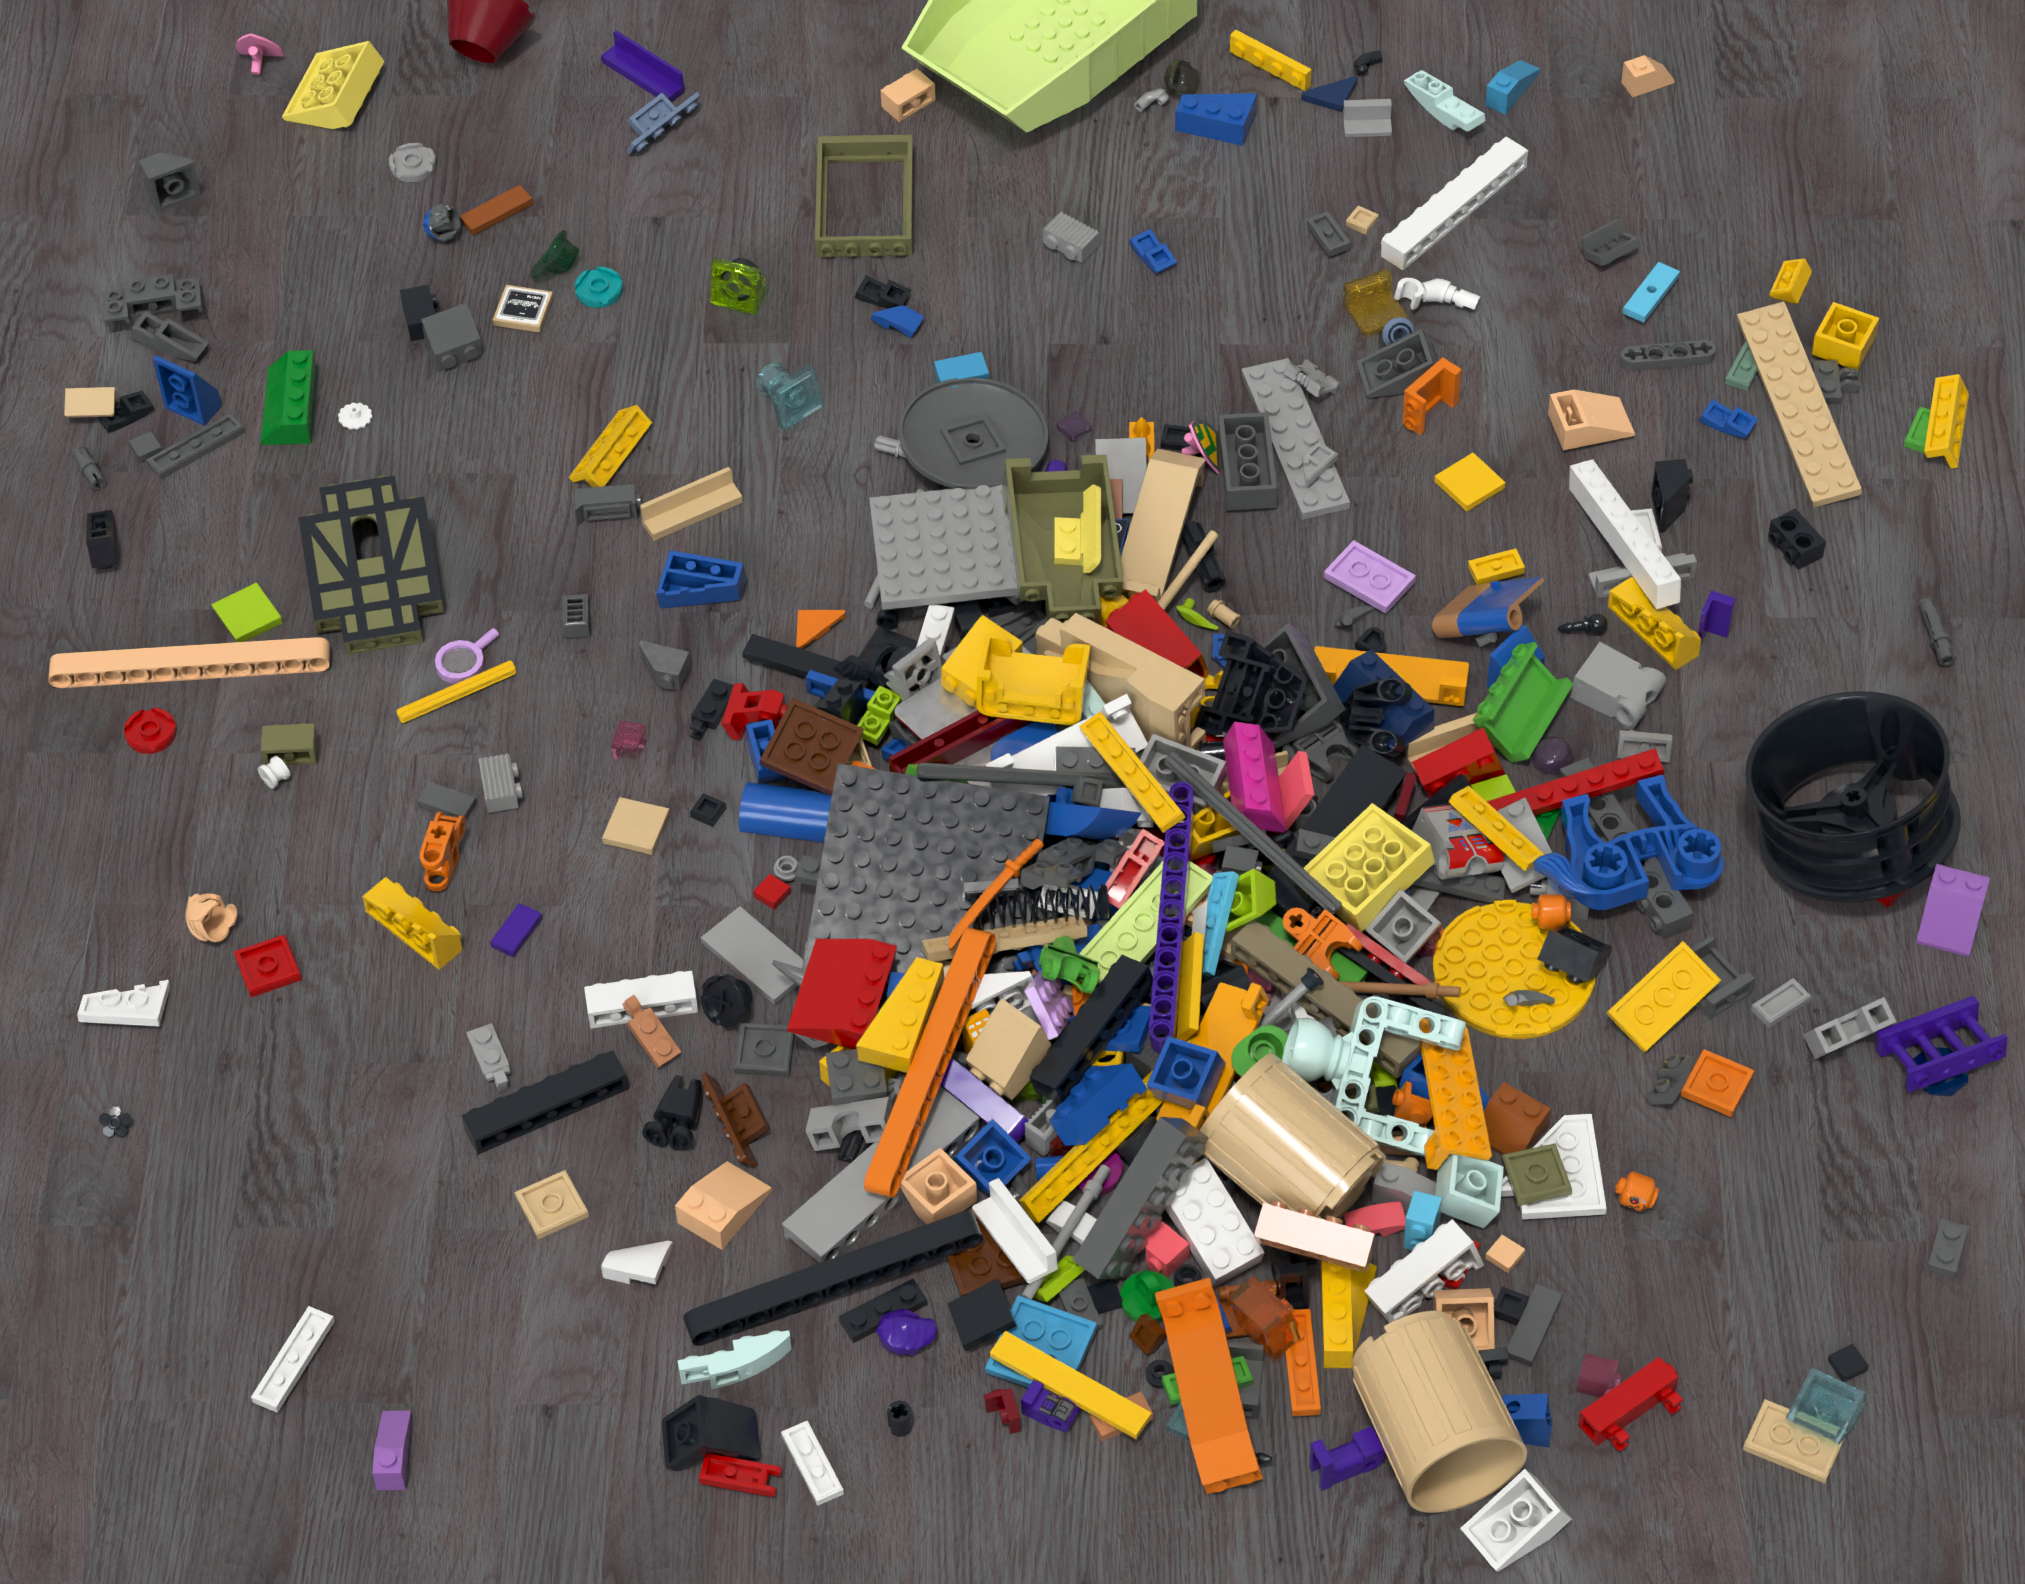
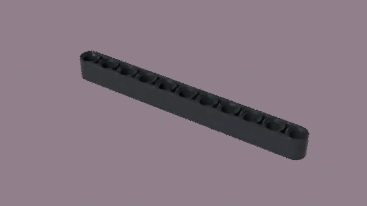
[683,1211,983,1346]

